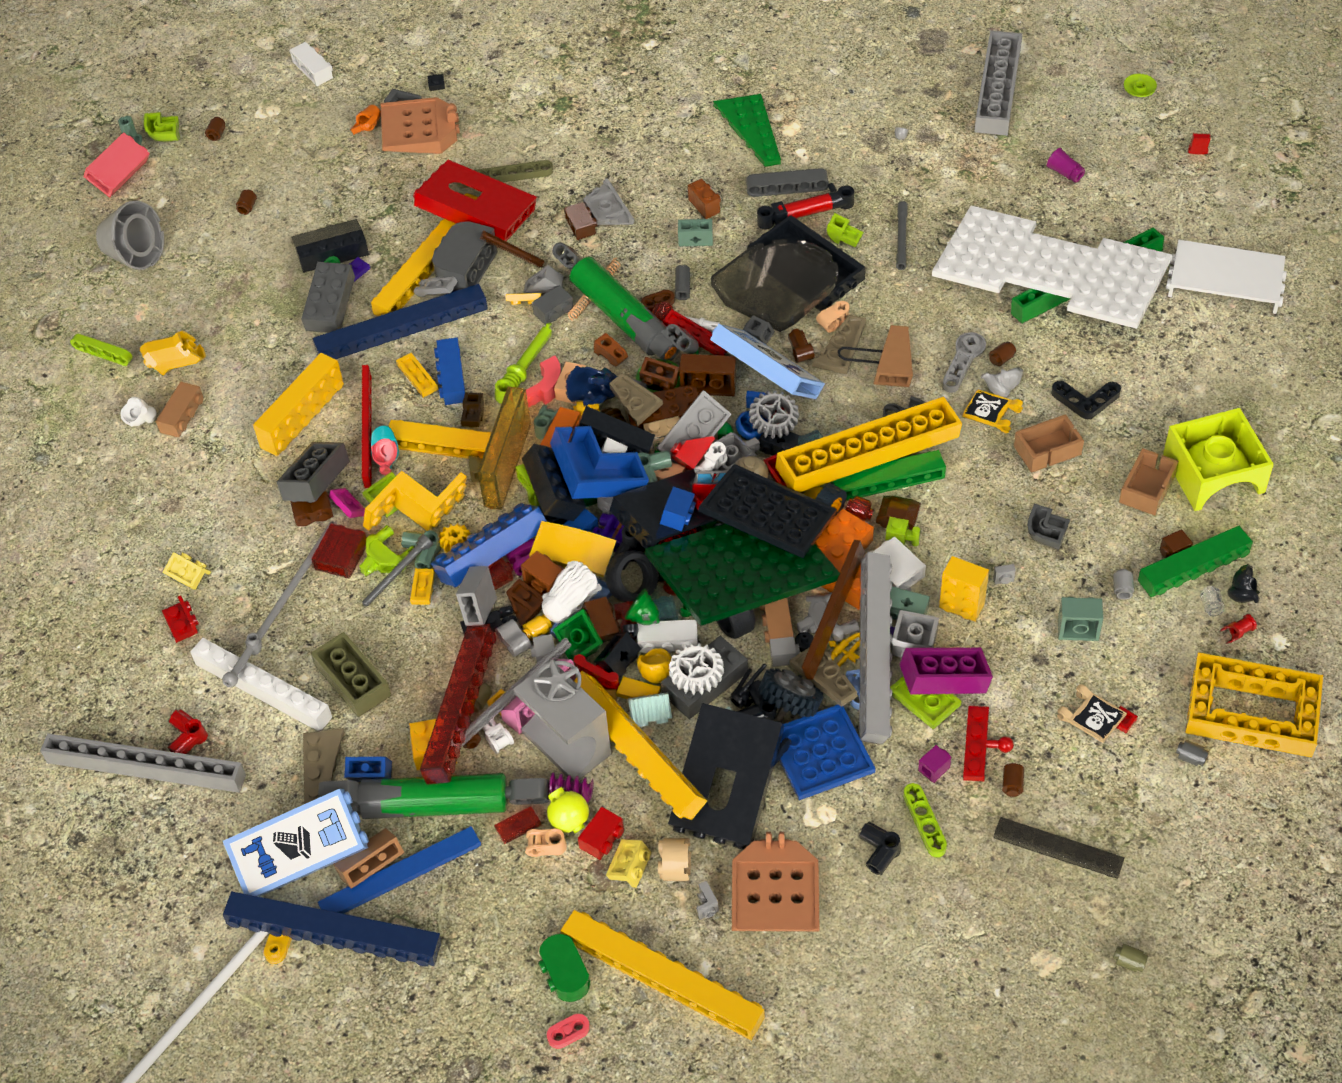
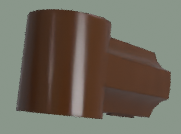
[788,328,815,363]

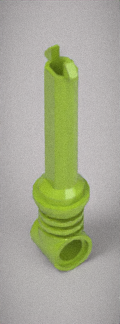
[495,323,552,404]

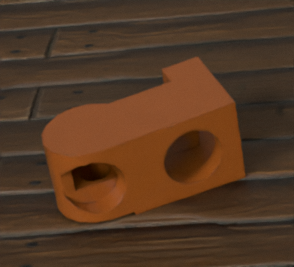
[594,333,628,367]

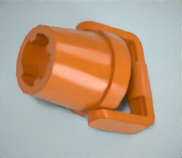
[350,105,381,135]

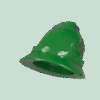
[625,588,660,625]

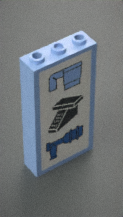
[710,324,825,399]
[223,789,369,897]

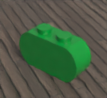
[538,934,591,1002]

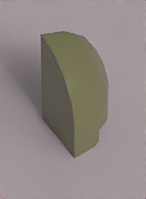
[469,455,490,482]

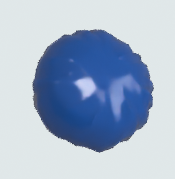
[735,411,768,440]

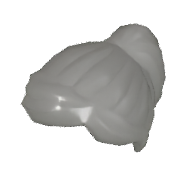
[981,367,1023,398]

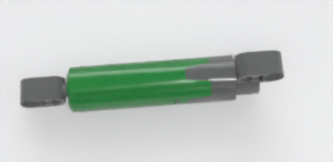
[552,242,699,361]
[318,773,549,819]

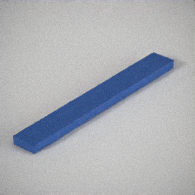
[318,826,481,914]

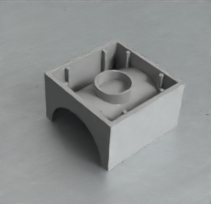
[513,661,611,781]

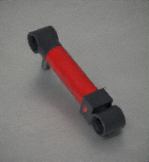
[757,183,855,230]

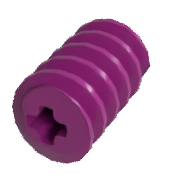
[549,772,594,804]

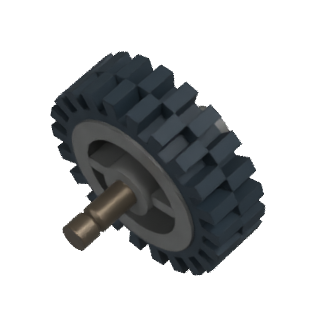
[758,668,824,722]

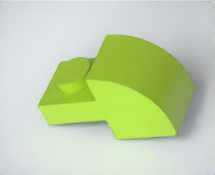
[827,213,864,248]

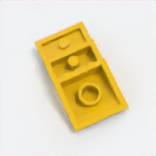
[529,521,616,578]

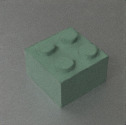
[1058,597,1104,641]

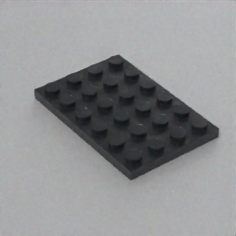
[698,464,837,558]

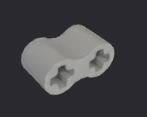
[495,619,531,657]

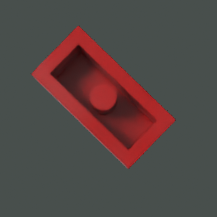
[578,807,624,860]

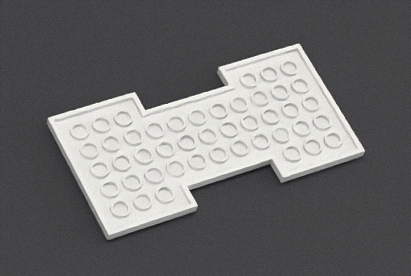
[932,206,1172,329]

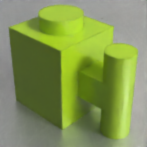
[885,517,920,546]

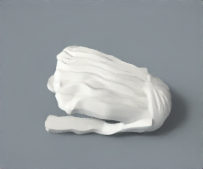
[542,561,602,623]

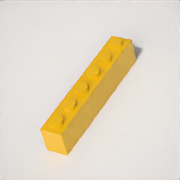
[388,419,499,462]

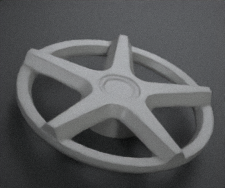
[534,660,581,701]

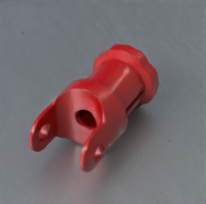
[1220,614,1257,644]

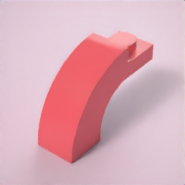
[521,355,561,409]

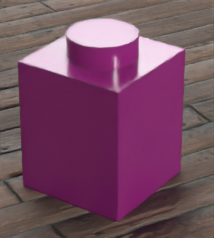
[918,745,952,783]

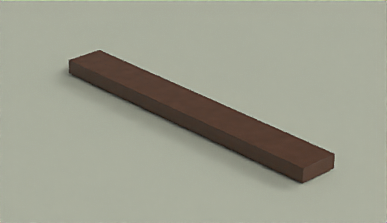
[802,540,865,680]

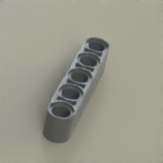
[745,168,829,197]

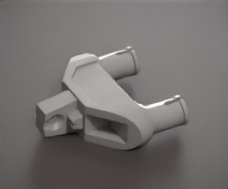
[797,592,860,642]

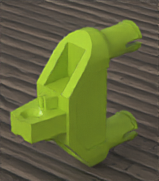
[359,525,414,577]

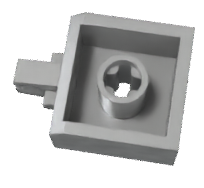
[705,432,760,471]
[891,610,939,658]

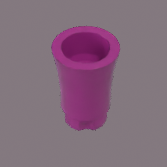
[1046,148,1085,183]

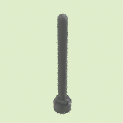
[362,533,433,607]

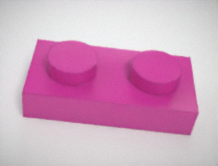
[329,488,365,518]

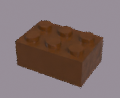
[679,354,737,397]

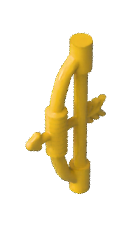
[828,633,860,667]

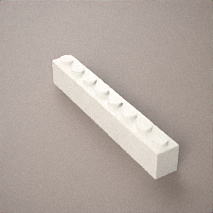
[190,638,332,731]

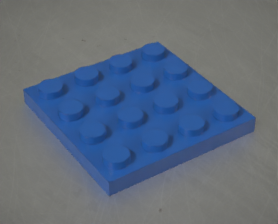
[779,704,876,801]

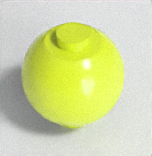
[547,787,589,834]

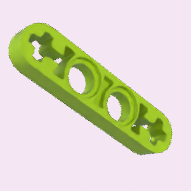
[70,334,133,366]
[903,783,947,858]

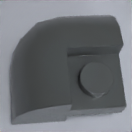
[1027,503,1070,550]

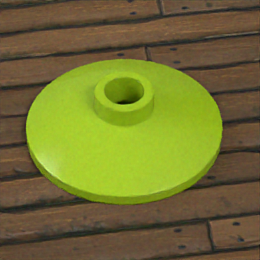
[1124,74,1157,97]

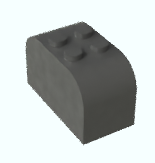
[432,222,498,293]

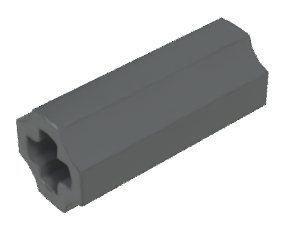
[675,265,690,300]

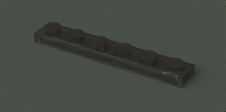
[994,817,1125,879]

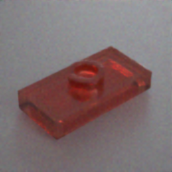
[494,806,541,845]

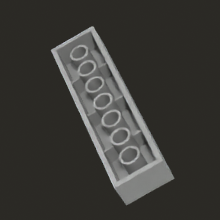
[975,30,1023,136]

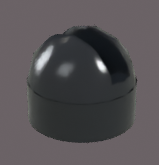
[622,624,639,638]

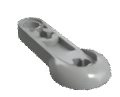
[943,332,986,393]

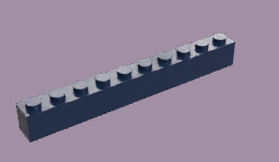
[312,284,488,359]
[223,891,441,966]

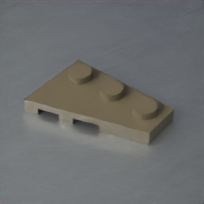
[610,373,663,426]

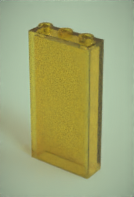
[477,386,531,510]

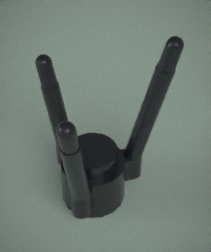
[730,663,767,709]

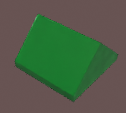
[552,609,603,663]

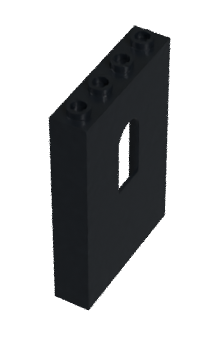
[668,703,784,850]

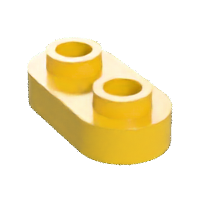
[264,933,292,964]

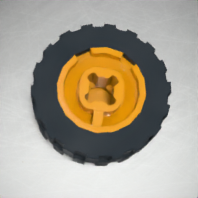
[815,483,847,518]

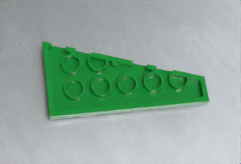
[713,94,781,167]

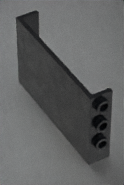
[747,215,866,312]
[609,469,717,548]

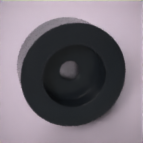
[795,632,814,652]

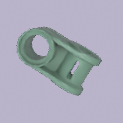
[534,405,559,440]

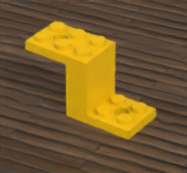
[363,471,467,531]

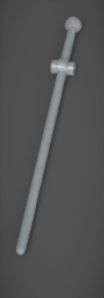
[222,521,337,687]

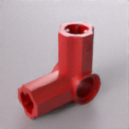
[167,709,208,754]

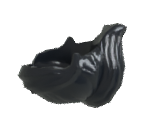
[1227,564,1260,603]

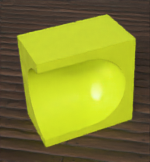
[1163,408,1273,511]

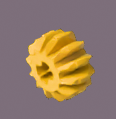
[439,523,471,553]

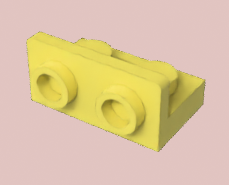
[162,552,211,590]
[606,839,651,888]

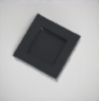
[427,74,445,91]

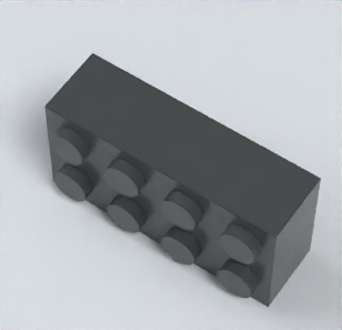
[301,262,355,333]
[276,442,350,503]
[661,635,748,720]

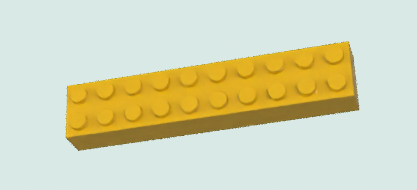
[775,397,962,493]

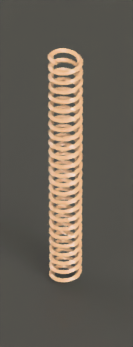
[568,258,620,320]

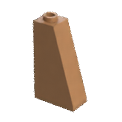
[873,325,913,387]

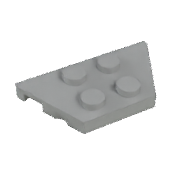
[583,178,634,225]

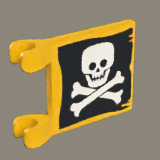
[962,390,1023,433]

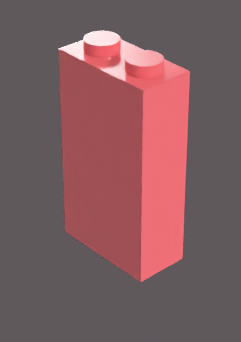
[84,132,150,198]

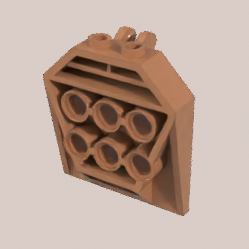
[381,97,460,154]
[732,832,820,932]

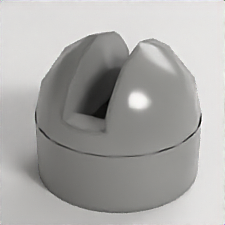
[894,127,908,140]

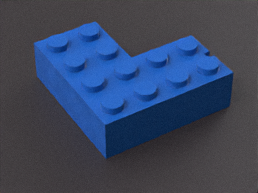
[550,426,649,499]

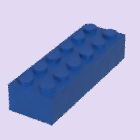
[431,503,547,587]

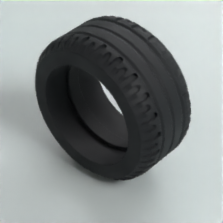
[605,551,659,602]
[716,609,755,639]

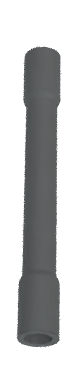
[896,201,908,270]

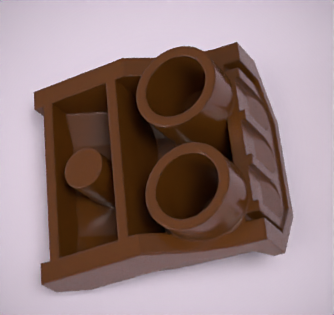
[876,496,921,530]

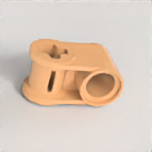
[816,301,850,333]
[525,829,567,857]

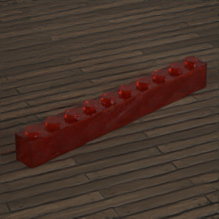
[420,624,496,784]

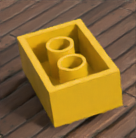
[939,556,989,622]

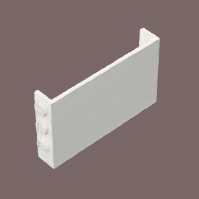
[1166,240,1287,314]

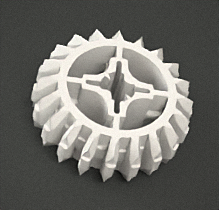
[669,643,724,695]

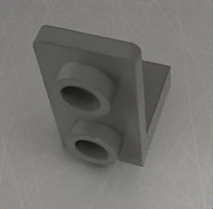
[384,88,422,103]

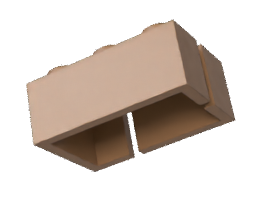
[1014,414,1084,473]
[1119,448,1179,516]

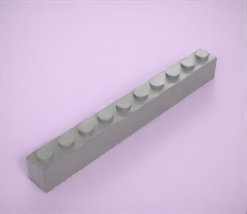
[859,552,892,744]
[40,733,246,793]

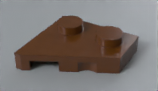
[506,579,543,628]

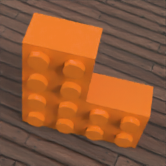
[815,509,874,610]

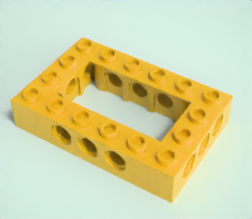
[1185,652,1323,757]

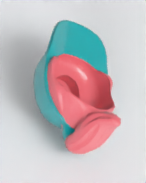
[371,425,399,476]

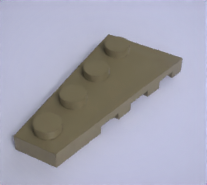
[303,728,345,804]

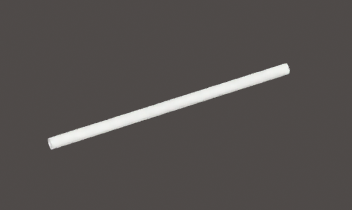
[121,931,269,1083]

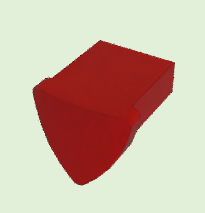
[1188,133,1211,154]

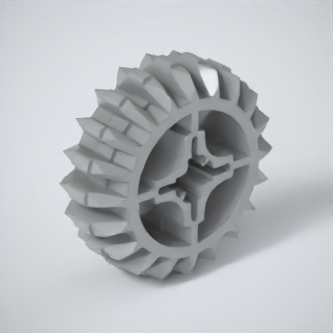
[749,390,799,439]

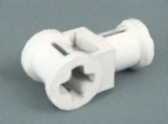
[694,442,728,473]
[482,717,514,754]

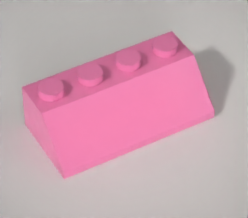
[501,659,576,734]

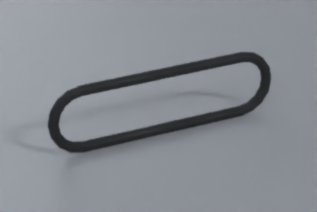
[838,347,883,364]

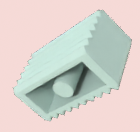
[628,692,672,727]

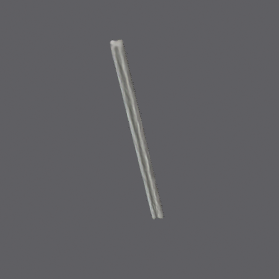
[423,638,572,776]

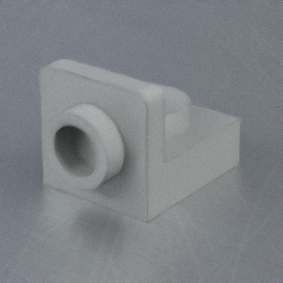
[696,881,719,920]

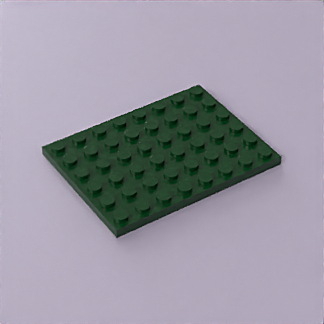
[645,524,840,626]

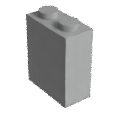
[456,566,497,626]

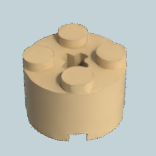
[658,838,691,881]

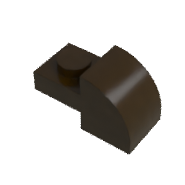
[461,392,484,427]

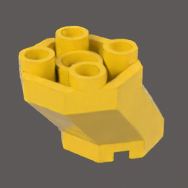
[140,330,206,376]

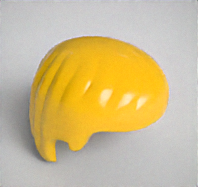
[637,648,672,684]

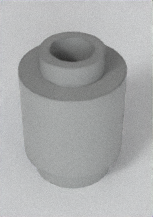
[1113,569,1134,600]

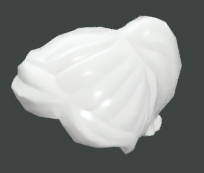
[120,397,157,427]

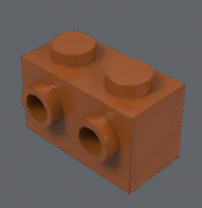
[687,179,721,219]

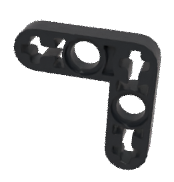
[1051,381,1121,420]

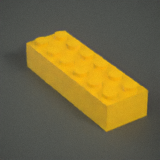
[253,353,344,456]

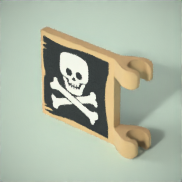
[1057,684,1127,743]

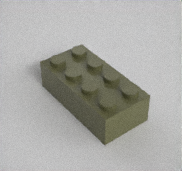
[311,632,391,717]

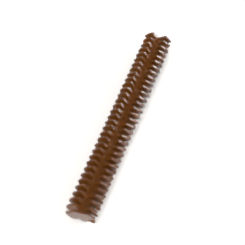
[480,230,544,269]

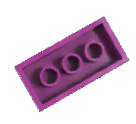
[899,647,993,694]

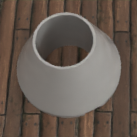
[96,201,164,270]

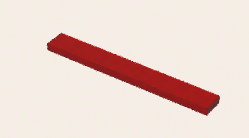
[362,365,372,488]

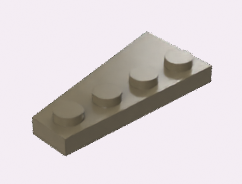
[812,315,866,374]
[789,647,857,707]

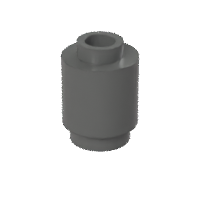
[1176,740,1209,766]

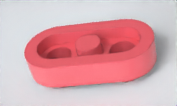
[547,1014,590,1049]

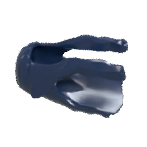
[566,366,617,406]

